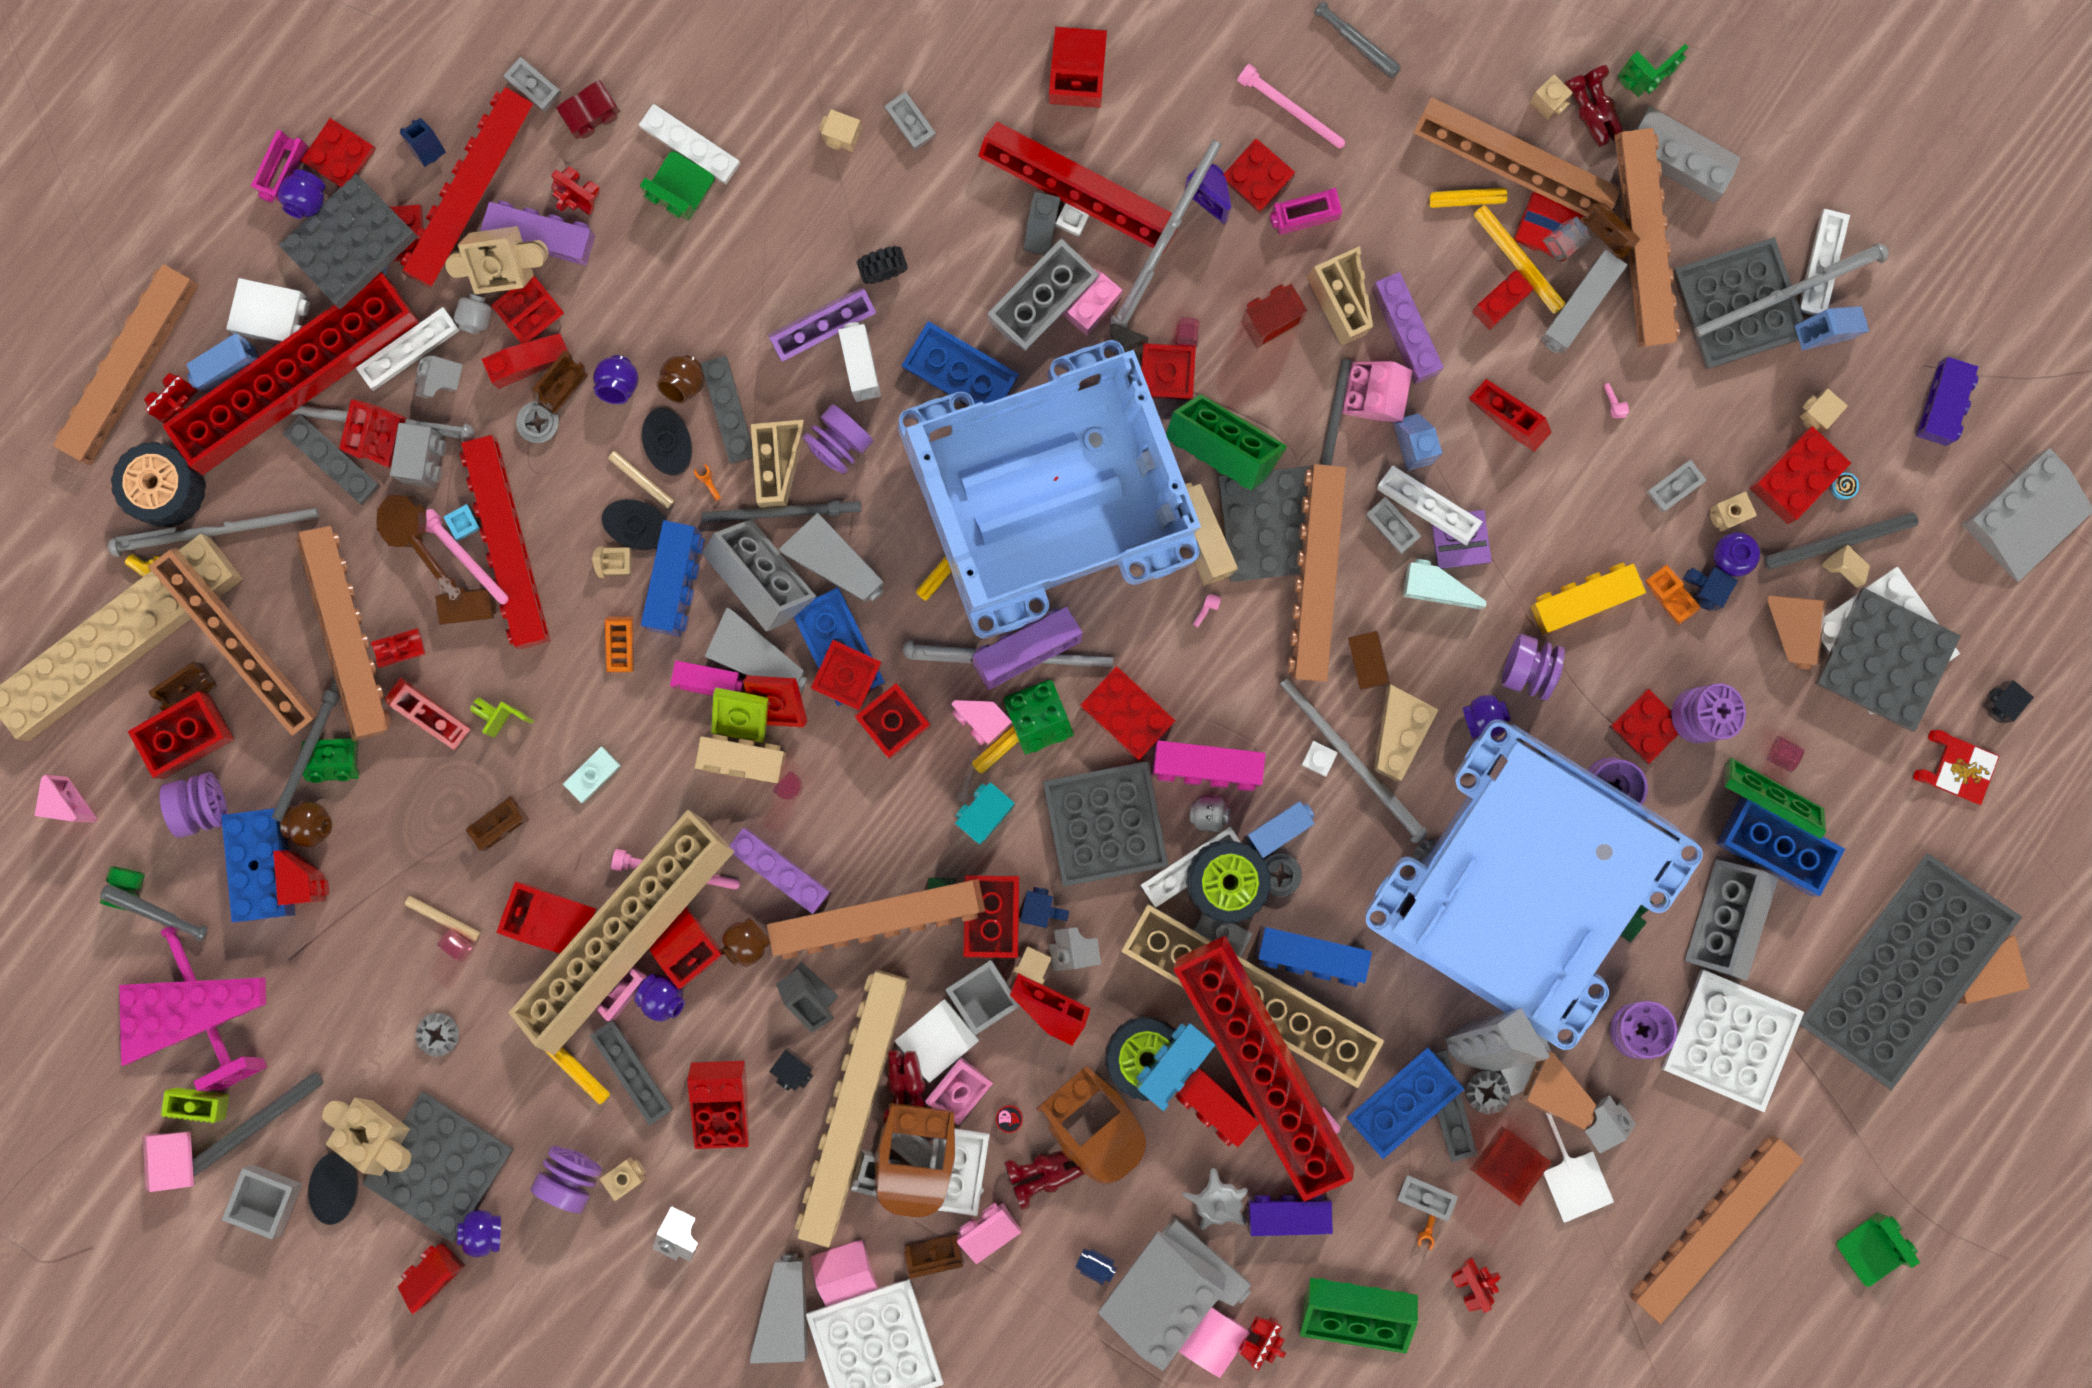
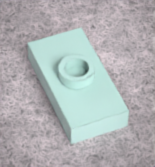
[563,747,621,803]

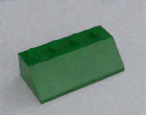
[1166,394,1287,490]
[1299,1277,1418,1354]

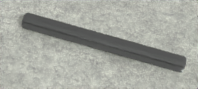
[1764,512,1918,570]
[192,1072,324,1177]

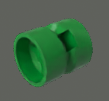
[99,866,145,911]

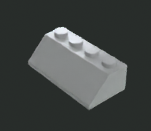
[1635,106,1741,203]
[987,238,1099,351]
[702,519,816,632]
[1685,859,1778,981]
[1444,1008,1550,1072]

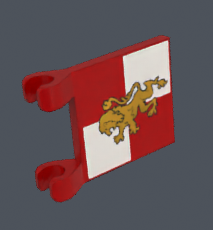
[1913,730,2000,805]

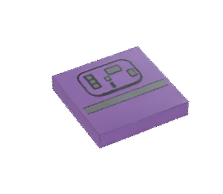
[1431,510,1492,569]

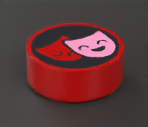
[996,1105,1023,1133]

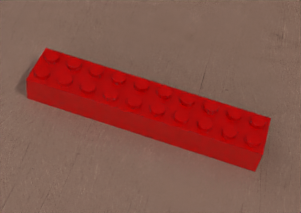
[162,272,420,475]
[1173,936,1354,1202]

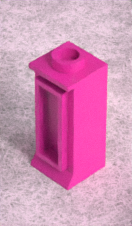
[251,129,309,203]
[1269,187,1343,235]
[670,660,744,696]

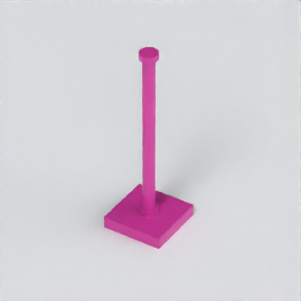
[160,926,267,1092]

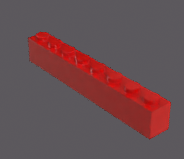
[400,87,533,289]
[977,121,1183,254]
[460,435,551,650]

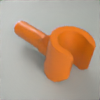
[694,464,721,501]
[1417,1215,1436,1250]

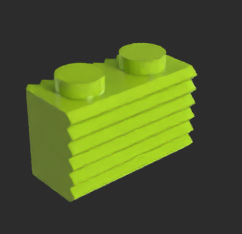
[161,1087,229,1124]

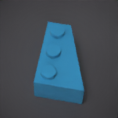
[1136,1022,1215,1111]

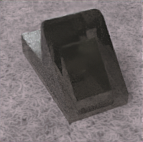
[1109,324,1149,366]

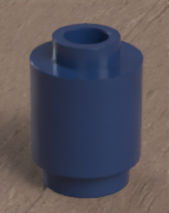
[1075,1248,1117,1285]

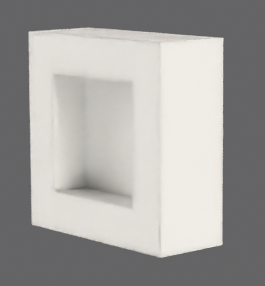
[1056,203,1090,237]
[1301,741,1338,777]

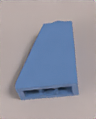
[1795,306,1869,351]
[187,333,259,393]
[1393,413,1443,471]
[1244,801,1315,858]

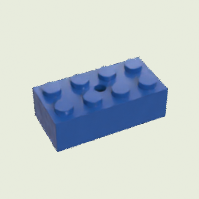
[641,520,705,637]
[1716,797,1845,896]
[221,808,296,922]
[1254,926,1372,987]

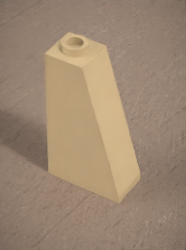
[1185,483,1238,586]

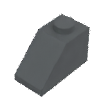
[1023,192,1060,255]
[776,969,834,1033]

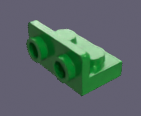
[301,738,359,783]

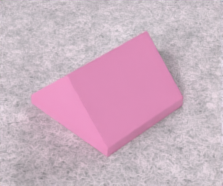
[34,775,98,823]
[596,965,648,1021]
[925,1057,993,1125]
[142,1131,194,1192]
[811,1239,878,1306]

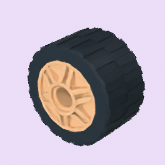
[111,442,206,528]

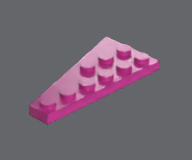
[119,977,266,1066]

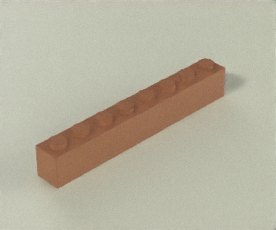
[1413,97,1621,216]
[1615,128,1680,347]
[53,264,199,466]
[1287,464,1346,682]
[296,526,391,741]
[148,548,317,736]
[766,879,985,960]
[1630,1136,1804,1324]

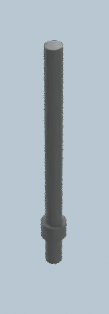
[1321,359,1352,466]
[702,500,862,522]
[271,677,340,822]

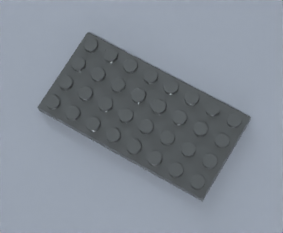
[1799,853,2022,1091]

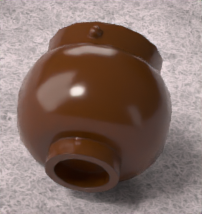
[657,355,704,404]
[280,802,332,847]
[721,918,770,966]

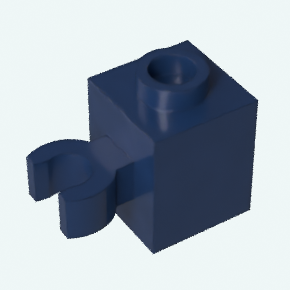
[399,118,446,167]
[1683,567,1738,611]
[1020,886,1069,928]

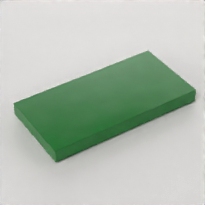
[1725,758,1826,839]

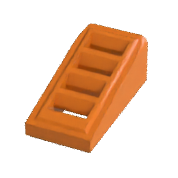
[605,617,634,672]

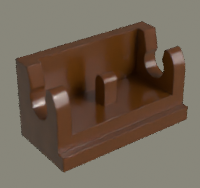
[1580,203,1641,259]
[532,350,588,415]
[435,588,496,625]
[1348,631,1390,690]
[148,662,217,711]
[466,796,529,851]
[904,1234,964,1279]

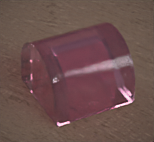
[1175,317,1200,348]
[1766,736,1805,772]
[773,771,803,800]
[437,929,473,962]

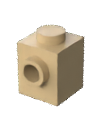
[1530,74,1573,120]
[819,109,862,152]
[1799,389,1848,433]
[1710,492,1757,532]
[600,1157,646,1201]

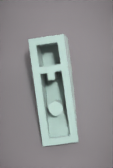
[1403,559,1487,610]

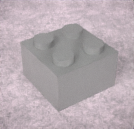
[390,423,446,489]
[945,959,1020,1035]
[222,1164,303,1240]

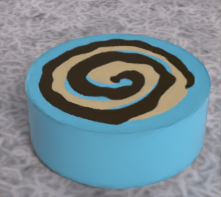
[1830,472,1859,500]

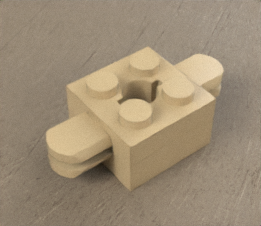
[445,226,549,294]
[322,1097,411,1176]

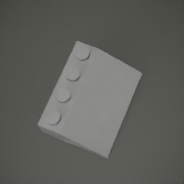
[1961,448,2092,582]
[1098,1231,1226,1371]

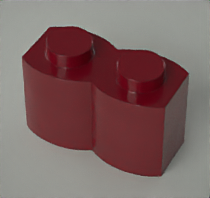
[556,80,620,139]

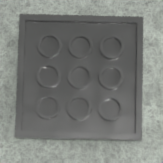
[279,173,418,309]
[1673,237,1804,370]
[1218,464,1324,582]
[1815,588,1961,732]
[1043,761,1169,887]
[362,1091,514,1242]

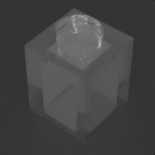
[1543,217,1592,261]

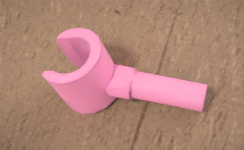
[1603,383,1629,418]
[1193,594,1221,627]

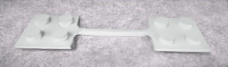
[1501,1034,1614,1223]

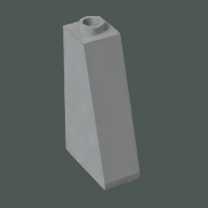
[1541,250,1627,354]
[779,513,885,603]
[705,608,808,693]
[1161,1217,1251,1306]
[750,1253,808,1364]

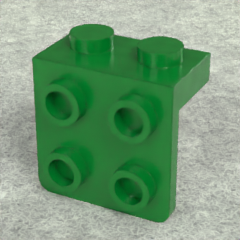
[1617,43,1689,98]
[640,151,715,221]
[1003,680,1074,755]
[1836,1212,1921,1287]

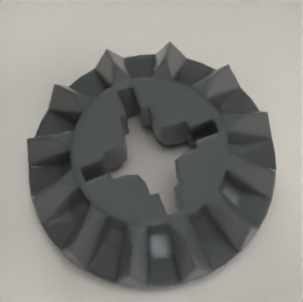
[1265,854,1302,897]

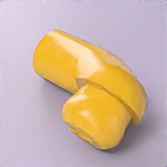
[125,554,160,577]

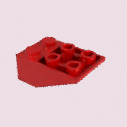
[1049,26,1107,108]
[496,882,597,954]
[649,906,724,990]
[687,1060,749,1149]

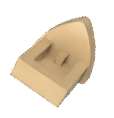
[1822,545,1870,588]
[592,546,632,578]
[1012,946,1051,985]

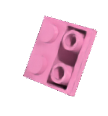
[1342,361,1413,422]
[951,700,1013,746]
[957,1202,1021,1264]

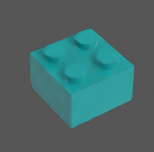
[955,782,1016,845]

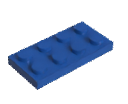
[901,321,1019,406]
[794,588,885,706]
[1347,1046,1465,1159]

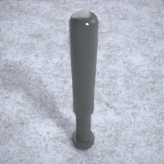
[1314,1,1401,78]
[100,884,208,942]

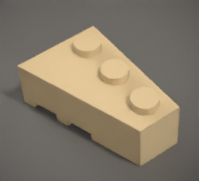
[1306,246,1373,346]
[751,420,807,508]
[1373,685,1438,782]
[695,734,787,784]

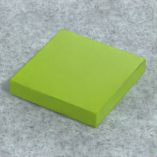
[711,688,768,743]

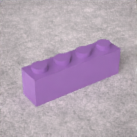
[480,201,595,266]
[1372,272,1444,384]
[767,287,876,362]
[973,607,1083,690]
[730,828,832,914]

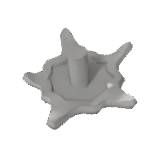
[1182,1168,1248,1230]

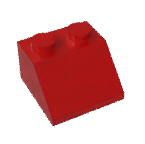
[273,850,329,905]
[397,1243,465,1314]

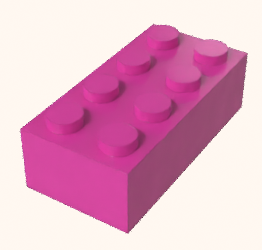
[1152,741,1266,791]

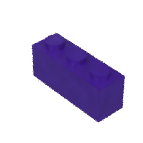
[1916,357,1979,446]
[1248,1193,1333,1236]

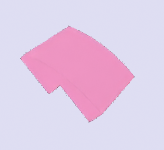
[1178,1307,1251,1378]

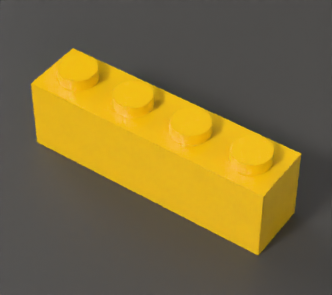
[1530,562,1646,635]

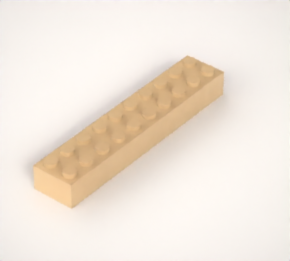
[0,534,243,741]
[508,810,735,1055]
[1120,904,1384,1088]
[795,970,909,1248]

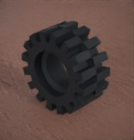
[856,246,908,284]

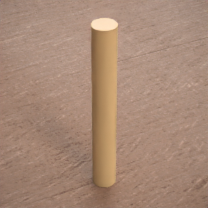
[608,451,675,509]
[405,896,481,942]

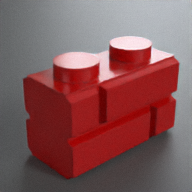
[1472,270,1533,330]

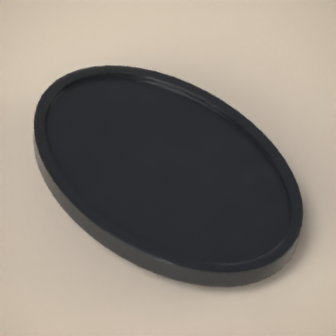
[642,408,693,476]
[602,499,667,550]
[308,1152,359,1225]

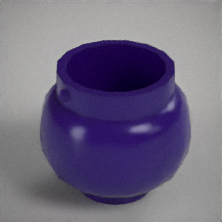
[278,169,326,219]
[593,355,639,404]
[1714,532,1760,577]
[1463,695,1511,740]
[635,973,685,1022]
[457,1210,501,1257]

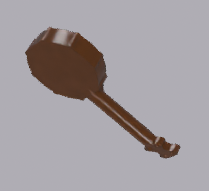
[376,495,465,600]

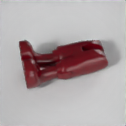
[1564,65,1623,147]
[882,1050,927,1124]
[1004,1150,1085,1210]

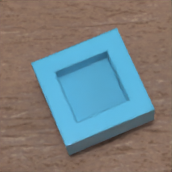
[444,504,480,541]

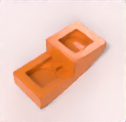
[1645,564,1701,626]

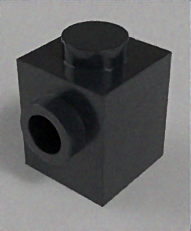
[1983,680,2034,723]
[769,1048,814,1091]

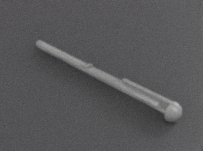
[1110,139,1222,330]
[1695,243,1889,337]
[291,405,475,442]
[108,508,319,557]
[903,639,1113,668]
[1280,677,1427,843]

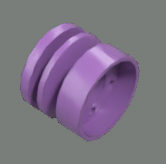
[802,404,874,475]
[1501,633,1565,701]
[1671,683,1746,744]
[1588,757,1648,804]
[160,772,228,838]
[1609,1001,1678,1059]
[530,1146,603,1213]

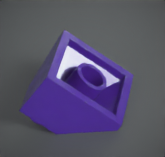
[1184,164,1231,225]

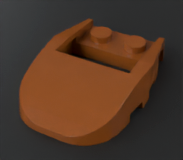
[1036,1066,1146,1184]
[874,1103,955,1217]

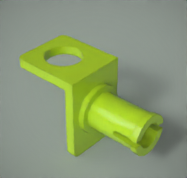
[470,697,534,738]

